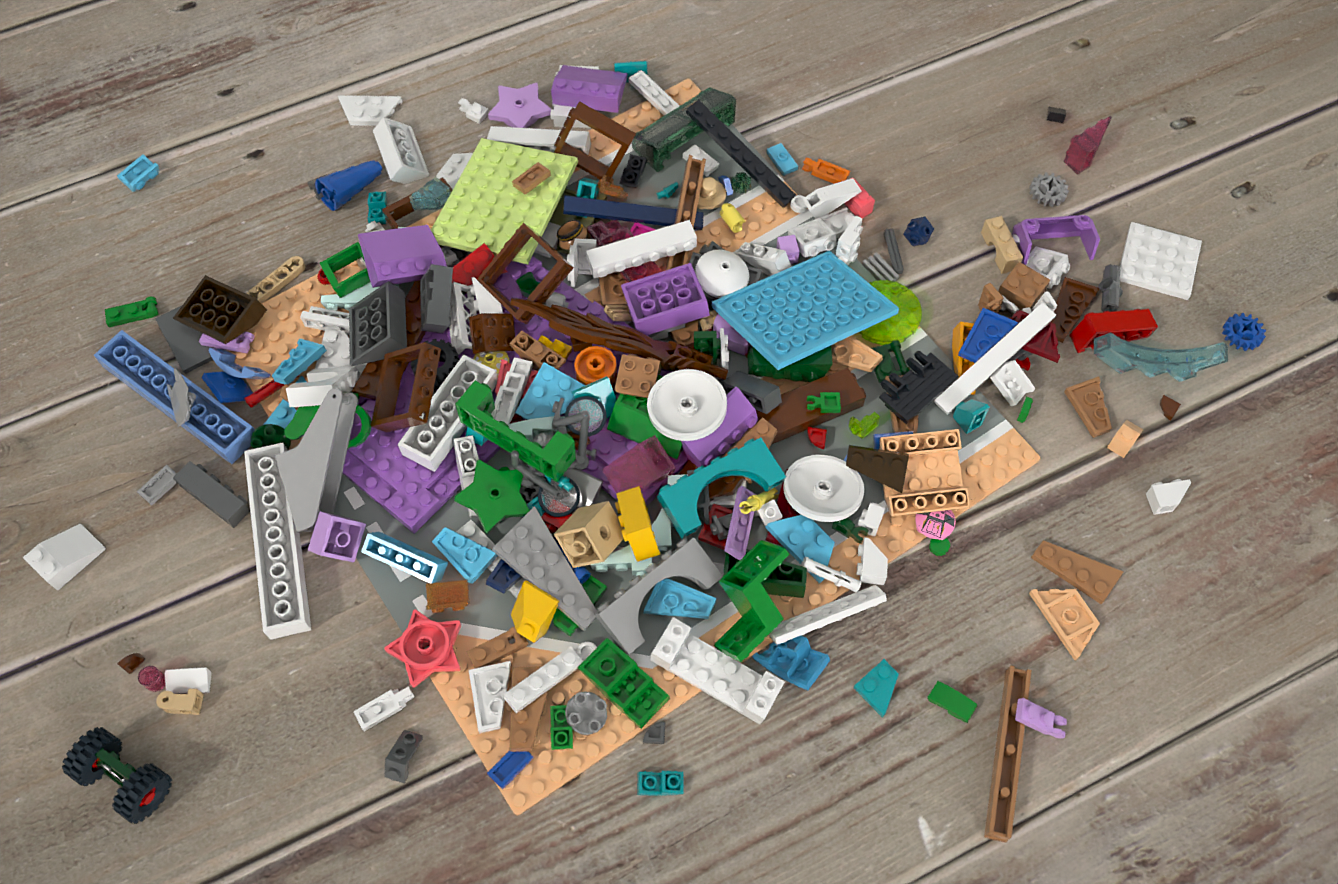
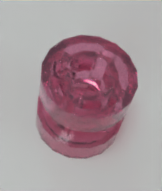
[138,666,166,692]

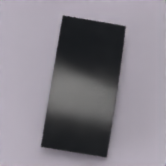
[619,154,647,188]

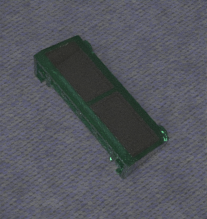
[632,87,736,173]

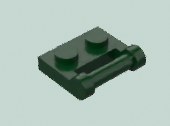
[871,340,911,383]

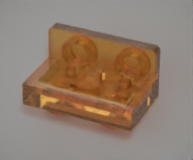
[426,579,470,613]

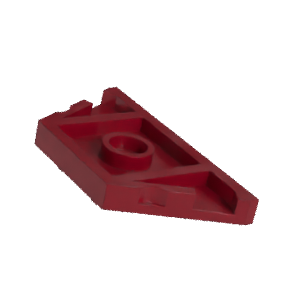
[1009,310,1060,363]

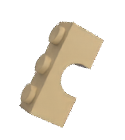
[981,216,1023,274]

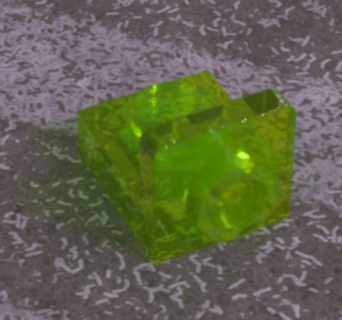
[848,412,880,439]

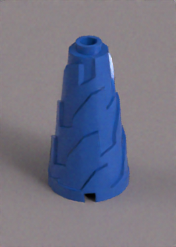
[315,160,382,211]

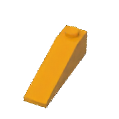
[952,321,976,395]

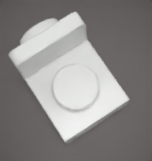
[754,500,782,526]

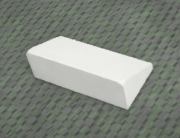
[165,668,212,694]

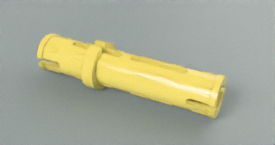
[739,488,779,514]

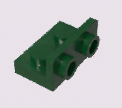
[694,331,721,365]

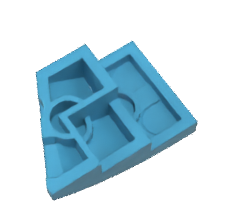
[753,636,830,690]

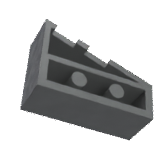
[420,264,453,334]

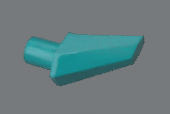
[656,182,679,199]

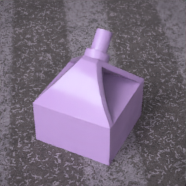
[308,511,366,562]

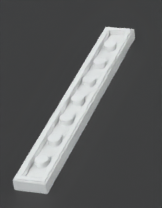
[934,302,1056,415]

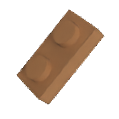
[512,162,551,195]

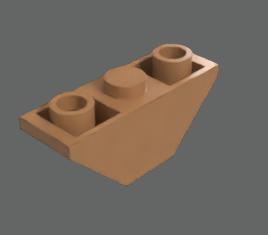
[509,330,566,371]

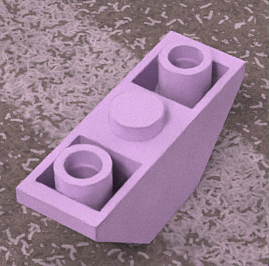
[713,314,750,355]

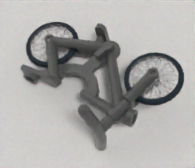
[511,396,607,517]

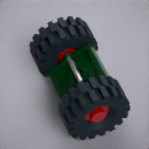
[62,727,172,824]

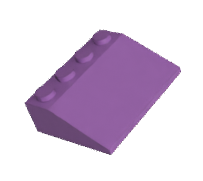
[551,65,627,113]
[358,225,447,288]
[621,263,710,335]

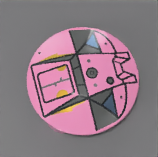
[915,510,956,540]

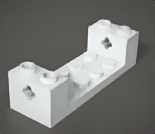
[650,617,784,724]

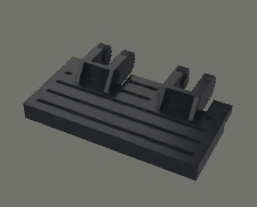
[879,351,959,424]

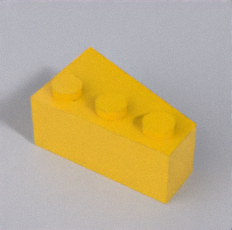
[615,486,661,562]

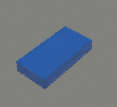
[487,750,534,790]

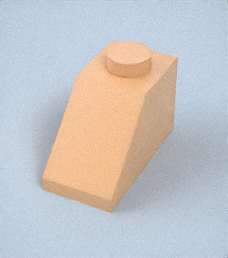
[1107,420,1143,458]

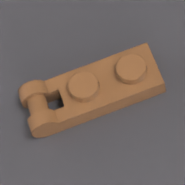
[467,626,528,669]

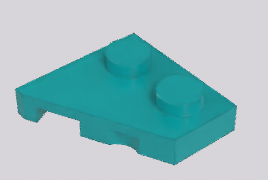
[853,659,899,717]

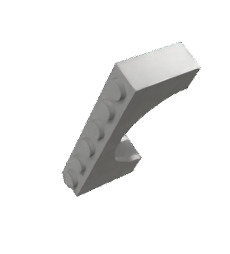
[594,537,723,654]

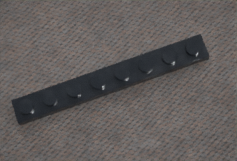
[686,99,796,208]

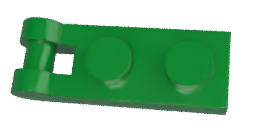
[105,296,158,328]

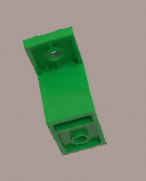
[714,540,789,662]

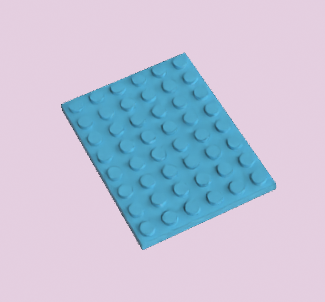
[712,251,899,370]

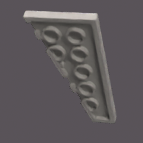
[492,506,597,631]

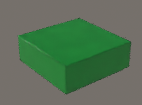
[1017,396,1033,423]

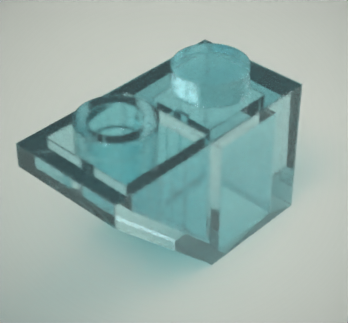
[409,177,451,210]

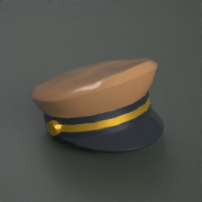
[556,220,587,250]

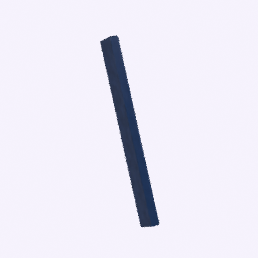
[563,196,703,230]

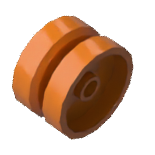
[574,346,618,388]

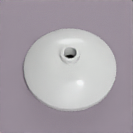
[695,250,749,298]

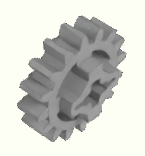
[1029,172,1069,207]

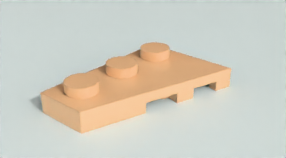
[831,336,883,372]

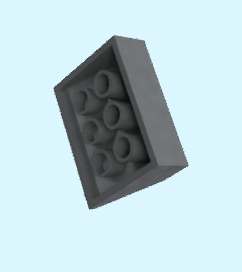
[349,281,407,366]

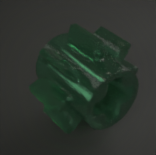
[731,172,752,194]

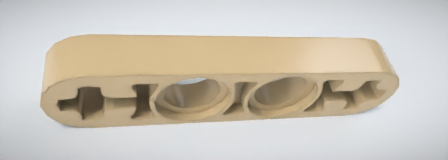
[246,256,306,303]

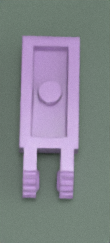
[1015,698,1067,739]

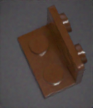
[469,313,515,355]

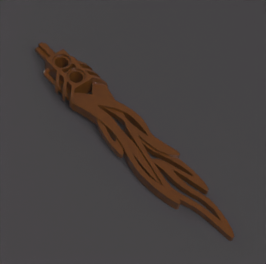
[510,298,728,380]

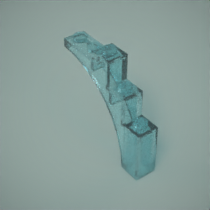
[1094,332,1228,382]

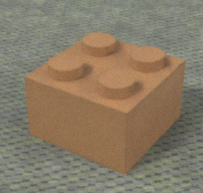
[998,262,1050,311]

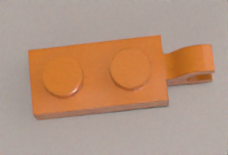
[802,158,850,184]

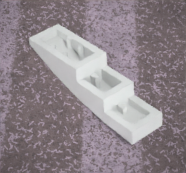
[491,357,533,426]

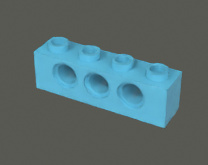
[361,532,448,584]

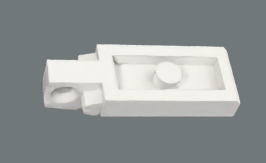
[354,687,415,732]

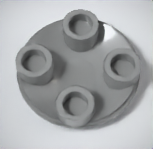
[565,692,607,735]

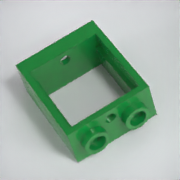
[319,242,370,298]

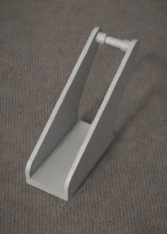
[275,388,358,532]

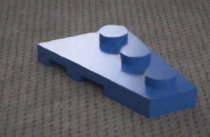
[958,308,1018,363]

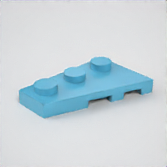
[272,338,326,385]
[432,527,498,584]
[644,578,717,619]

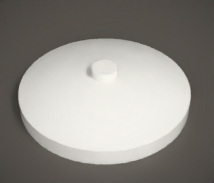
[647,369,727,441]
[783,455,864,522]

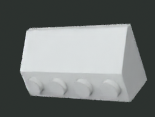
[373,117,429,184]

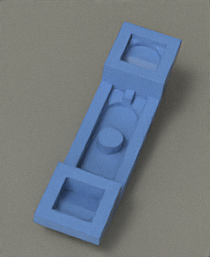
[209,348,270,380]

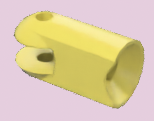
[720,203,745,233]

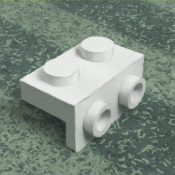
[990,360,1035,406]

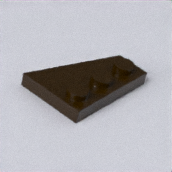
[846,445,909,493]

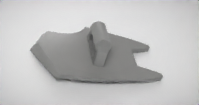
[167,368,196,427]

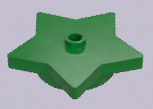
[454,460,530,533]

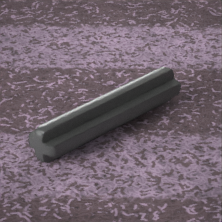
[884,228,904,274]

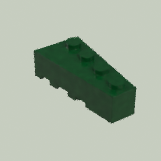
[748,345,833,383]
[722,549,807,598]

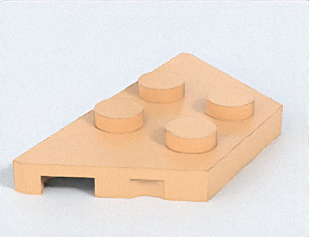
[1029,589,1100,661]

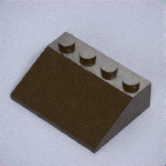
[173,275,267,345]

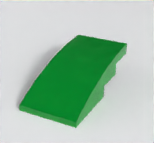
[578,638,670,729]

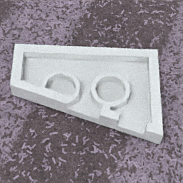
[469,661,511,733]

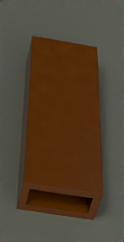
[756,367,866,445]

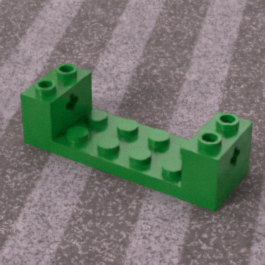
[455,380,576,482]

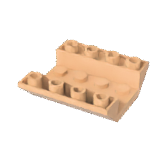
[880,429,970,516]

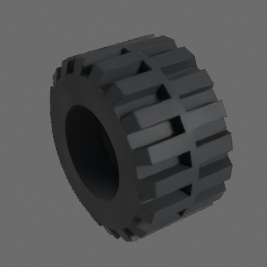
[410,339,460,391]

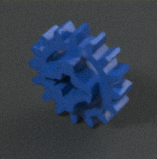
[1222,313,1266,351]

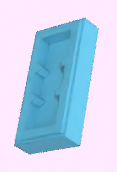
[766,143,798,176]

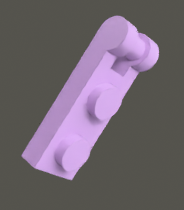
[199,332,255,353]

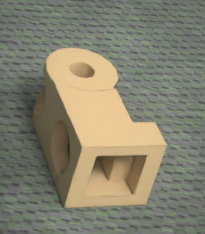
[156,689,204,715]

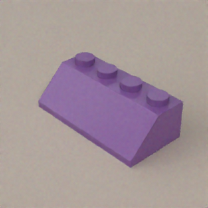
[681,387,758,467]

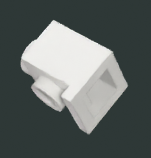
[857,503,885,537]

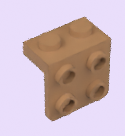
[615,354,662,398]

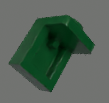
[516,271,540,298]

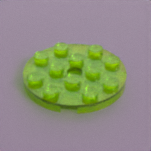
[859,280,922,345]

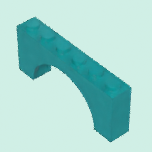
[657,437,786,539]

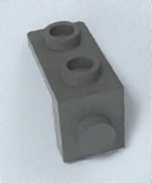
[384,730,423,783]

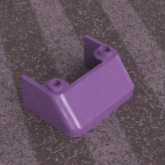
[1012,215,1100,265]

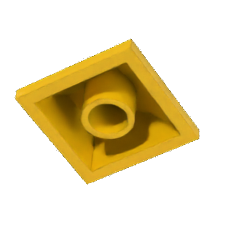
[511,580,560,643]

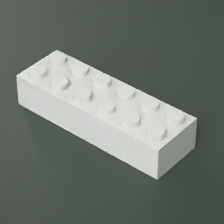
[398,355,498,472]

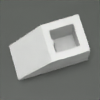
[1146,479,1191,515]
[856,537,888,585]

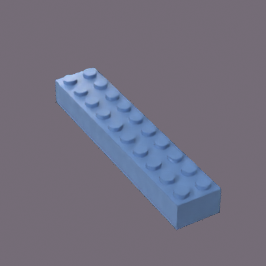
[94,330,254,464]

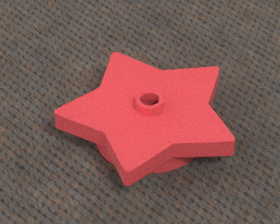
[384,609,462,688]

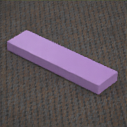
[724,486,756,560]

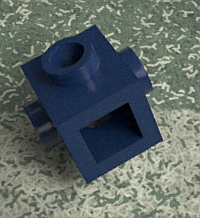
[903,216,934,246]

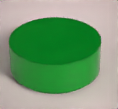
[929,538,950,556]

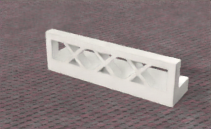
[449,282,477,354]
[300,306,349,335]

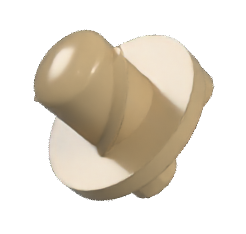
[697,177,726,210]

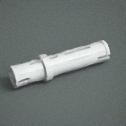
[801,557,861,592]

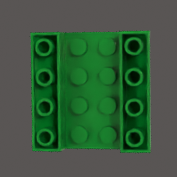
[607,375,683,460]

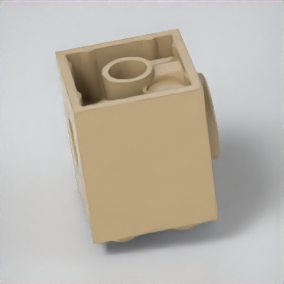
[554,501,624,568]

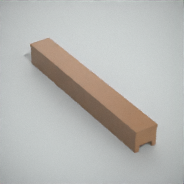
[666,155,706,270]
[984,665,1032,843]

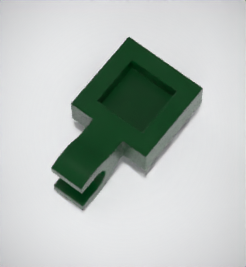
[832,518,869,544]

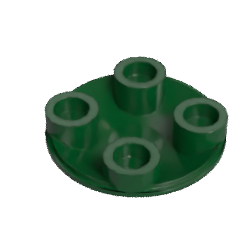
[250,424,291,450]

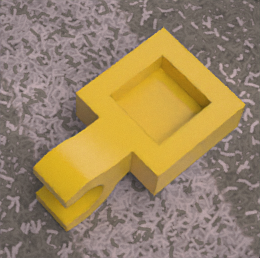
[538,335,572,359]

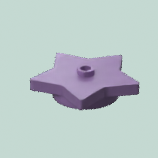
[488,83,551,128]

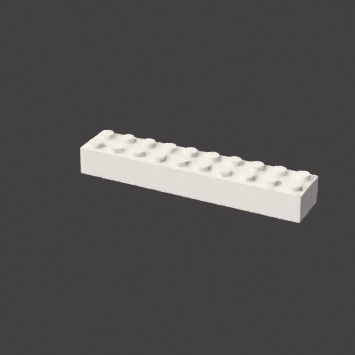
[244,443,311,640]

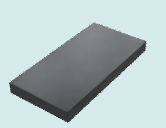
[155,305,214,374]

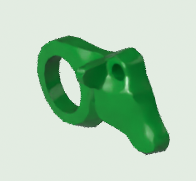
[284,405,372,449]

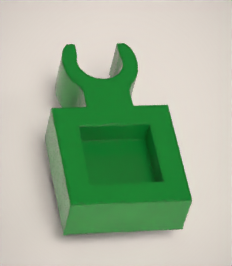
[806,392,841,413]

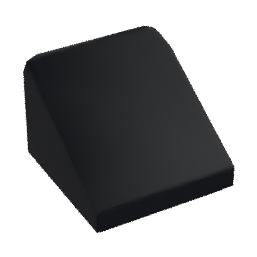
[1046,106,1066,123]

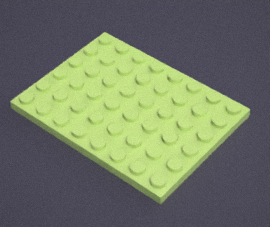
[431,138,578,264]

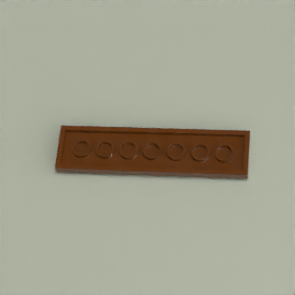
[352,280,426,400]

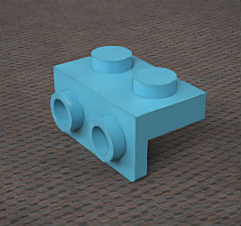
[117,154,159,192]

